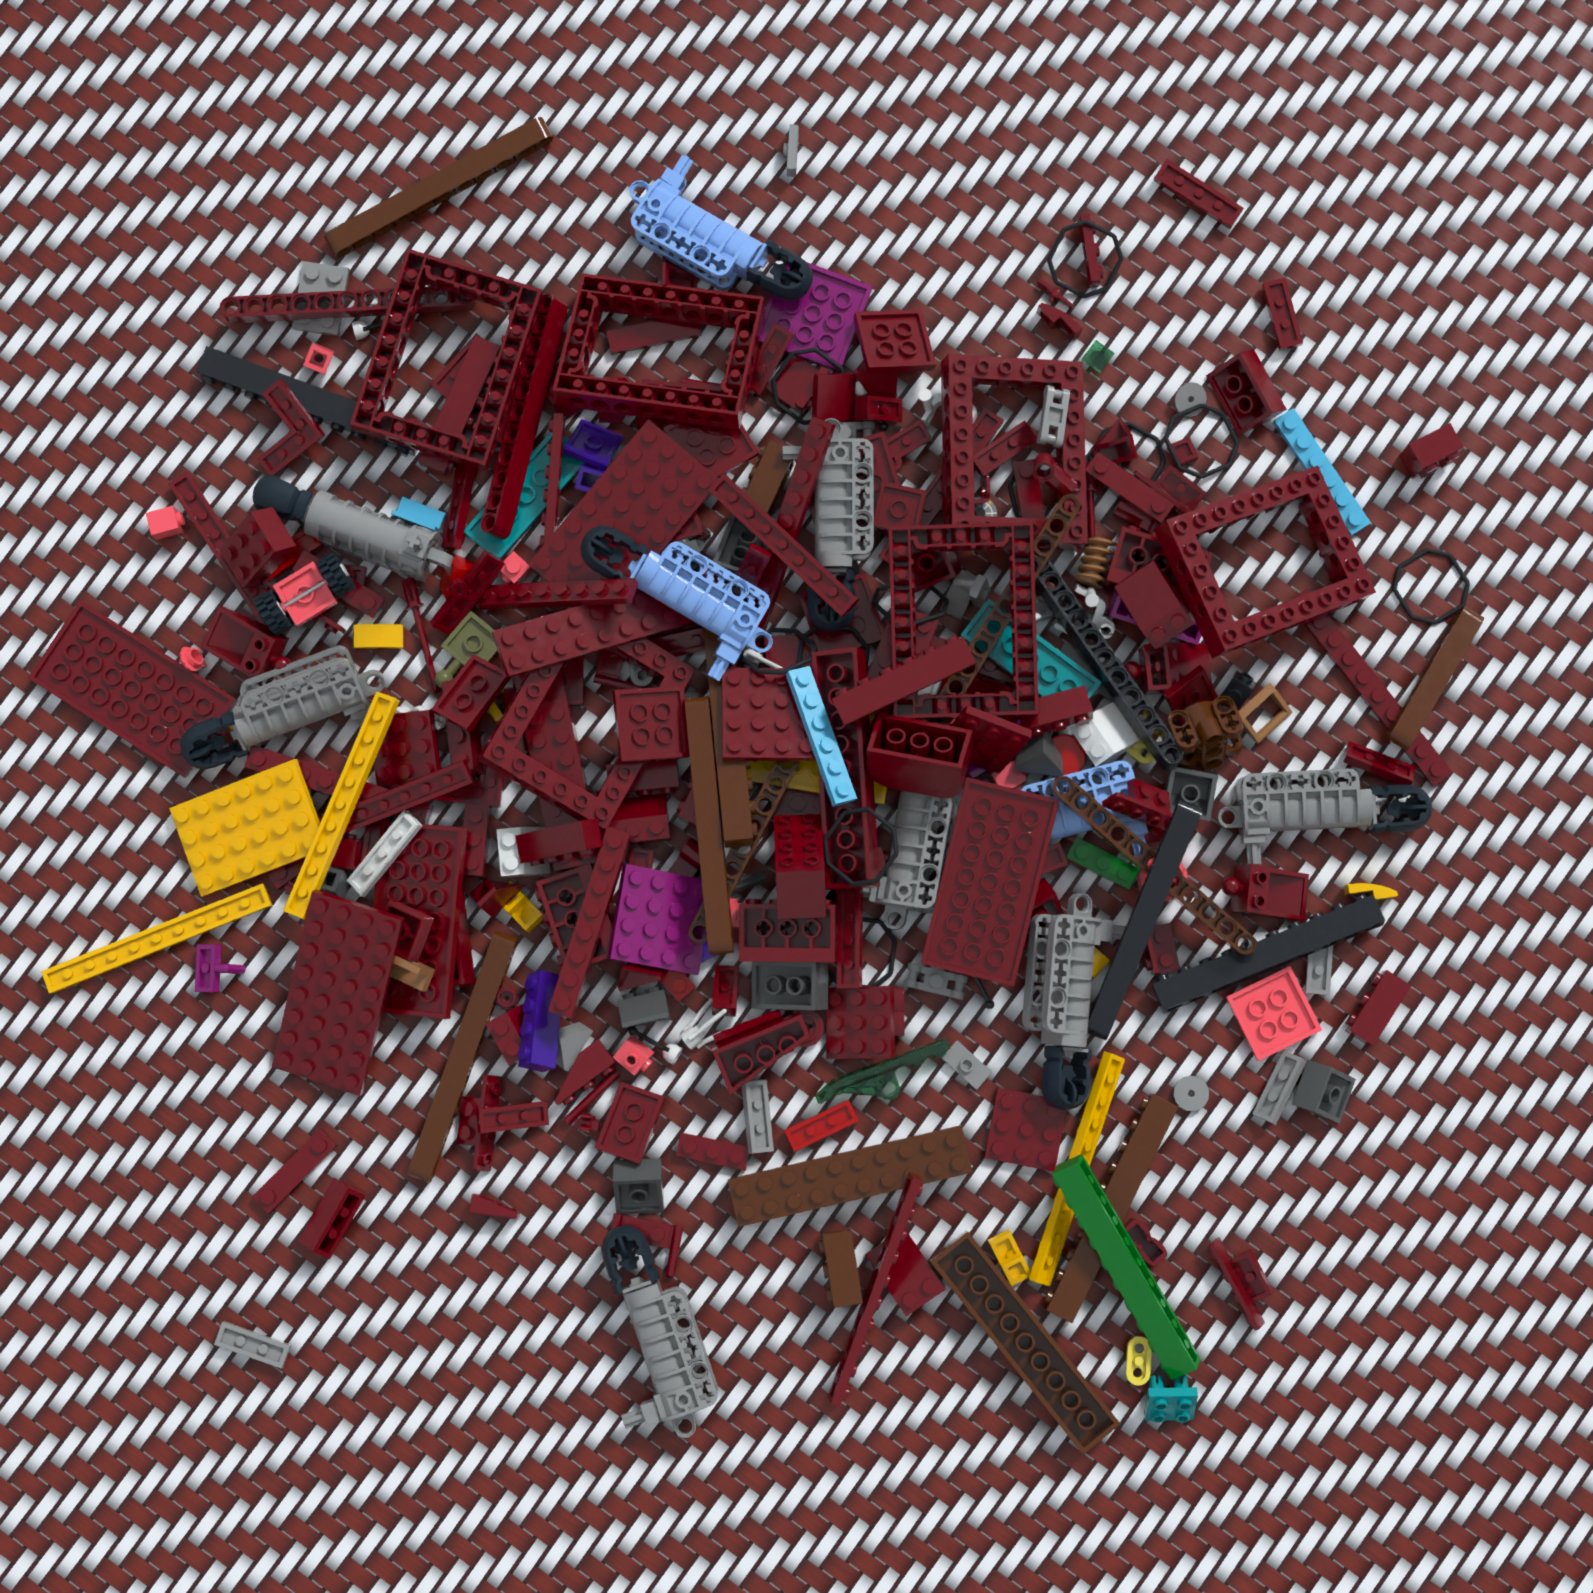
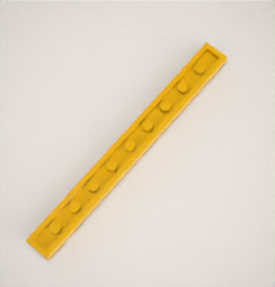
[283,691,400,920]
[41,883,273,994]
[1029,1051,1125,1286]

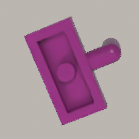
[195,944,246,992]

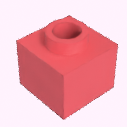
[303,342,334,375]

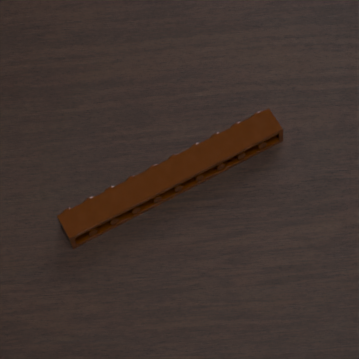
[703,627,758,848]
[1043,1094,1178,1323]

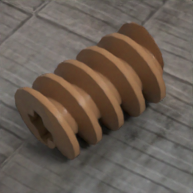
[1075,537,1116,589]

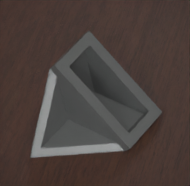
[1015,731,1063,777]

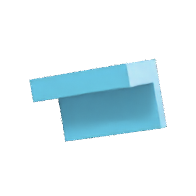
[391,496,447,533]

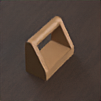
[1238,683,1293,744]

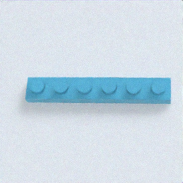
[1273,408,1371,536]
[786,666,857,807]

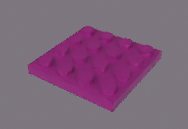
[759,262,873,373]
[607,864,706,975]

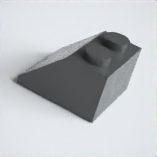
[1164,767,1218,822]
[618,986,672,1029]
[1292,1060,1356,1124]
[613,1158,664,1214]

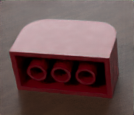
[867,713,973,798]

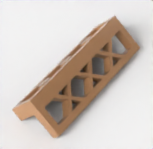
[391,956,435,992]

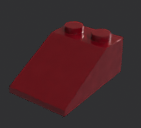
[1115,559,1195,650]
[865,1232,946,1316]

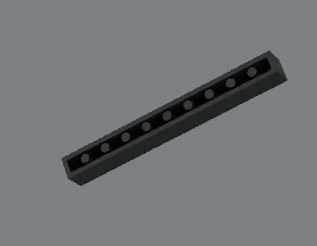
[196,346,418,457]
[1152,894,1385,1014]

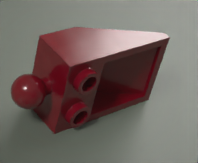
[201,606,291,680]
[1124,642,1212,695]
[1221,864,1309,921]

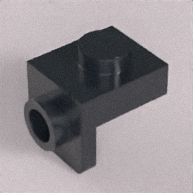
[1220,671,1256,711]

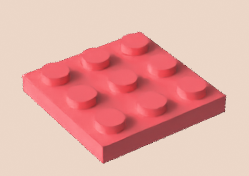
[1225,966,1322,1061]

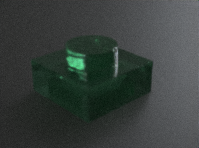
[1082,340,1115,373]

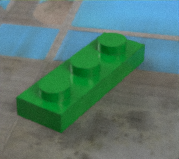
[1066,837,1139,890]

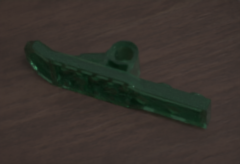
[815,1038,951,1104]

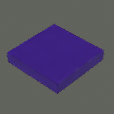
[563,419,624,471]

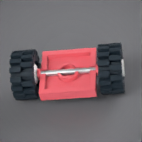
[254,552,356,636]

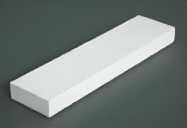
[346,810,422,897]

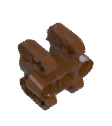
[1168,696,1243,770]

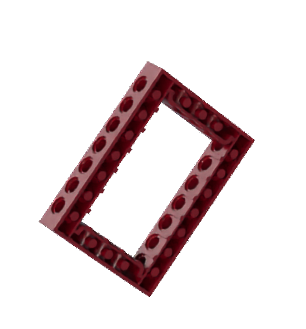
[350,248,544,472]
[552,273,765,430]
[941,354,1088,550]
[1154,466,1376,659]
[889,522,1039,719]
[477,606,695,833]

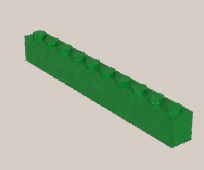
[1052,1154,1201,1380]

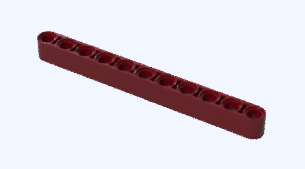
[220,286,476,323]
[481,293,568,540]

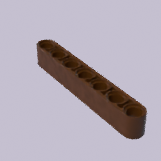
[1386,605,1484,751]

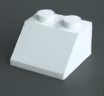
[1070,702,1141,767]
[496,827,551,879]

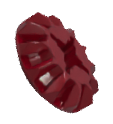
[793,1010,824,1047]

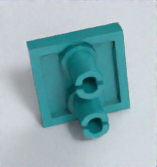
[1144,1375,1198,1423]

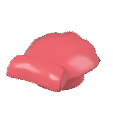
[179,647,207,671]

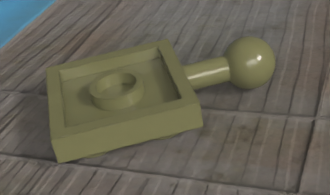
[434,610,498,688]

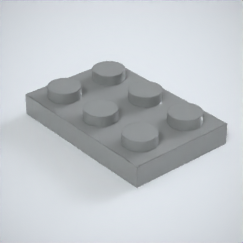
[292,261,350,337]

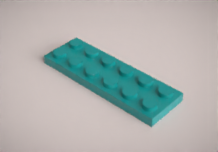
[464,433,585,559]
[960,598,1102,699]

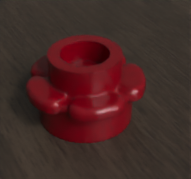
[495,987,519,1010]

